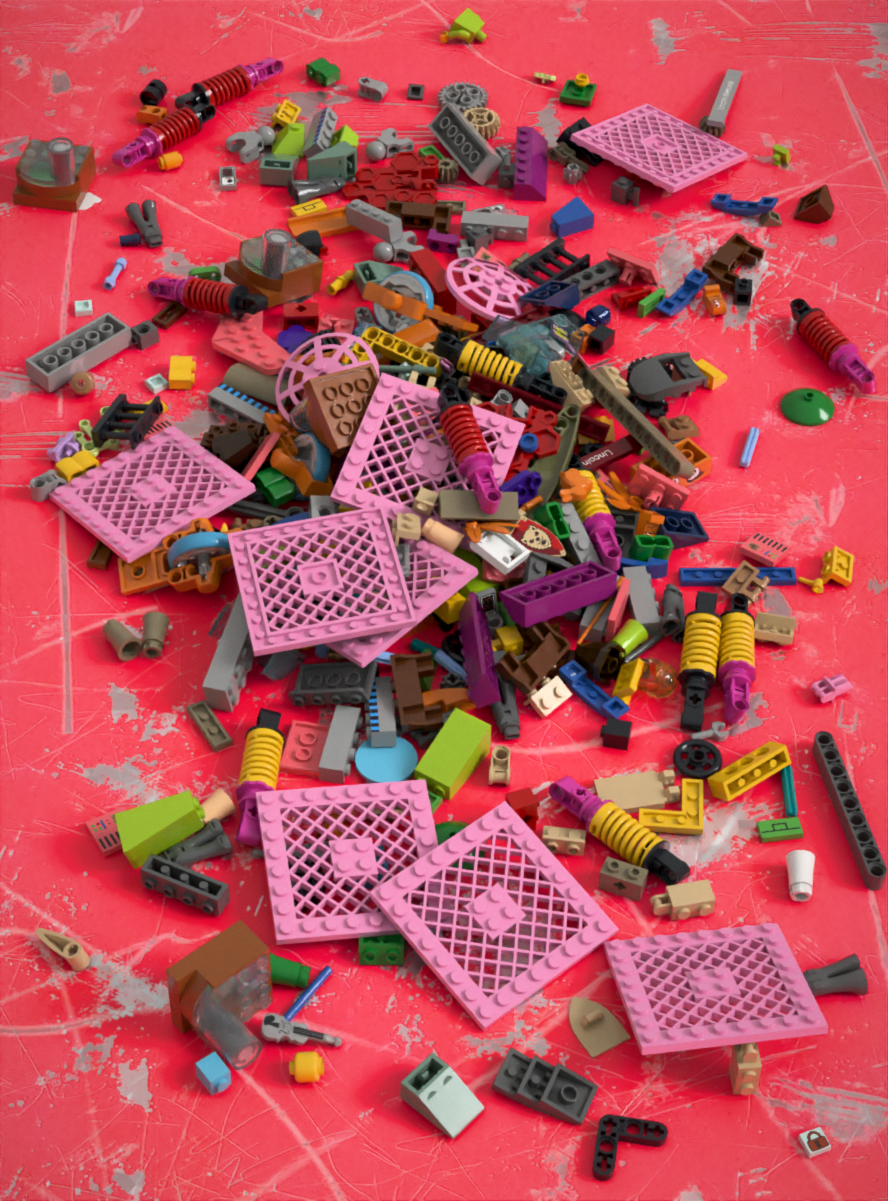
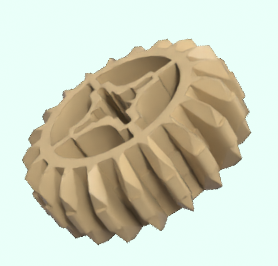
[462,107,501,140]

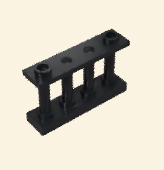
[514,237,590,286]
[91,394,163,450]

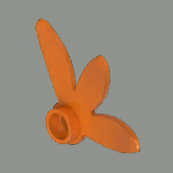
[596,472,644,512]
[462,521,520,543]

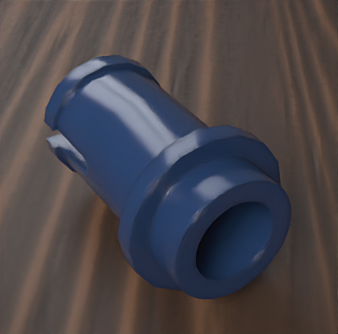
[119,232,141,246]

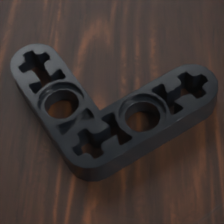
[592,1114,668,1181]

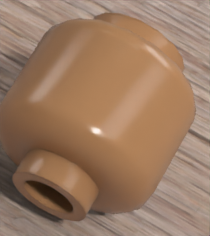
[70,371,95,395]

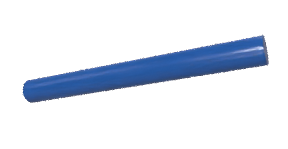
[283,966,333,1022]

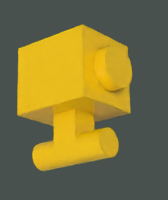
[491,625,524,656]

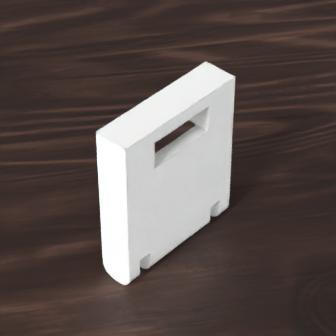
[470,530,531,575]

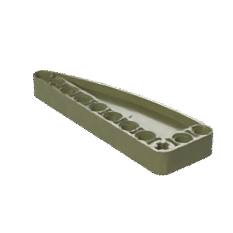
[489,403,580,522]

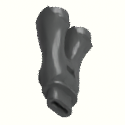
[287,176,346,205]
[125,199,163,248]
[660,584,686,644]
[489,677,521,740]
[159,818,233,868]
[803,954,868,996]

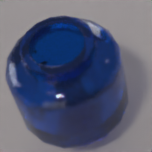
[585,305,611,328]

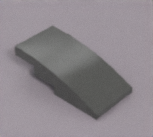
[604,495,640,559]
[491,1047,599,1126]

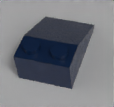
[518,280,580,310]
[648,506,709,550]

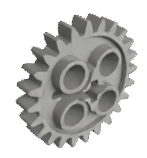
[438,81,488,112]

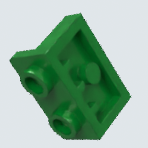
[359,934,404,965]

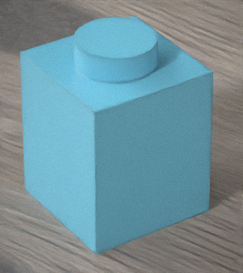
[195,1052,232,1095]

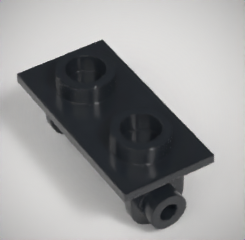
[632,394,669,418]

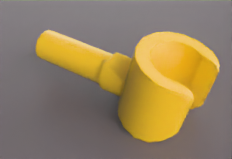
[798,577,824,594]

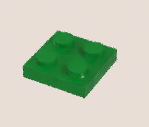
[559,79,597,107]

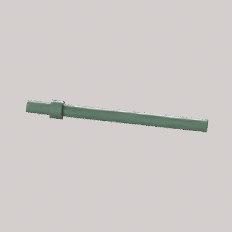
[341,364,437,376]

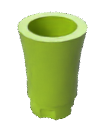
[610,619,648,657]

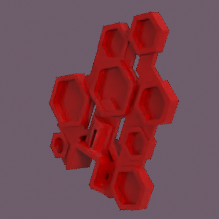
[341,151,439,211]
[475,401,561,483]

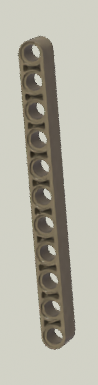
[578,367,694,479]

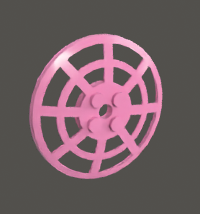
[444,257,542,323]
[275,332,380,433]

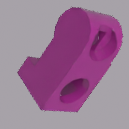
[426,228,459,254]

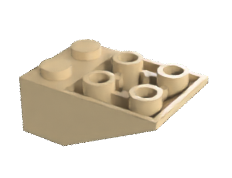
[549,360,595,414]

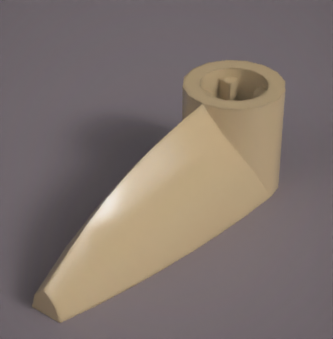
[34,927,90,971]

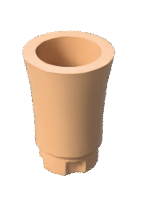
[421,518,465,555]
[196,788,236,833]

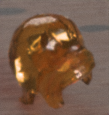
[637,658,678,698]

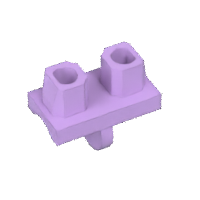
[47,432,80,463]

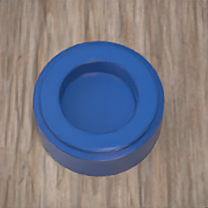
[519,433,539,453]

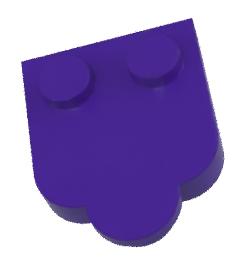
[277,325,313,354]
[499,470,542,508]

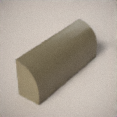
[222,363,299,408]
[438,489,519,522]

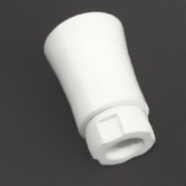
[785,850,815,902]

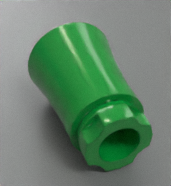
[270,952,311,989]

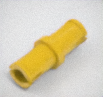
[327,270,354,295]

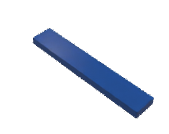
[678,567,797,587]

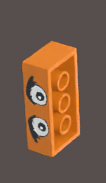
[630,437,712,487]

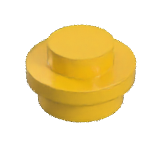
[574,73,590,87]

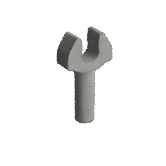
[690,721,729,743]

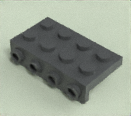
[288,660,378,707]

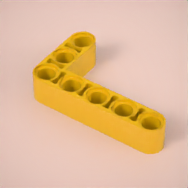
[344,327,442,378]

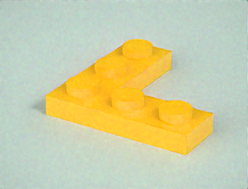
[638,778,703,835]

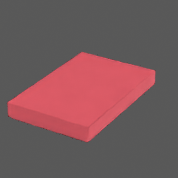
[240,431,280,481]
[605,579,631,642]
[279,720,330,778]

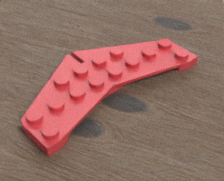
[212,311,291,375]

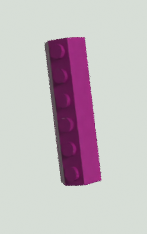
[513,126,548,201]
[499,561,617,628]
[457,591,501,709]

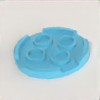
[355,736,418,784]

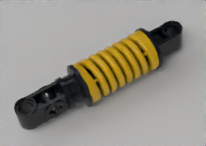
[433,332,568,406]
[677,591,723,732]

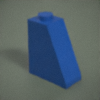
[550,197,594,238]

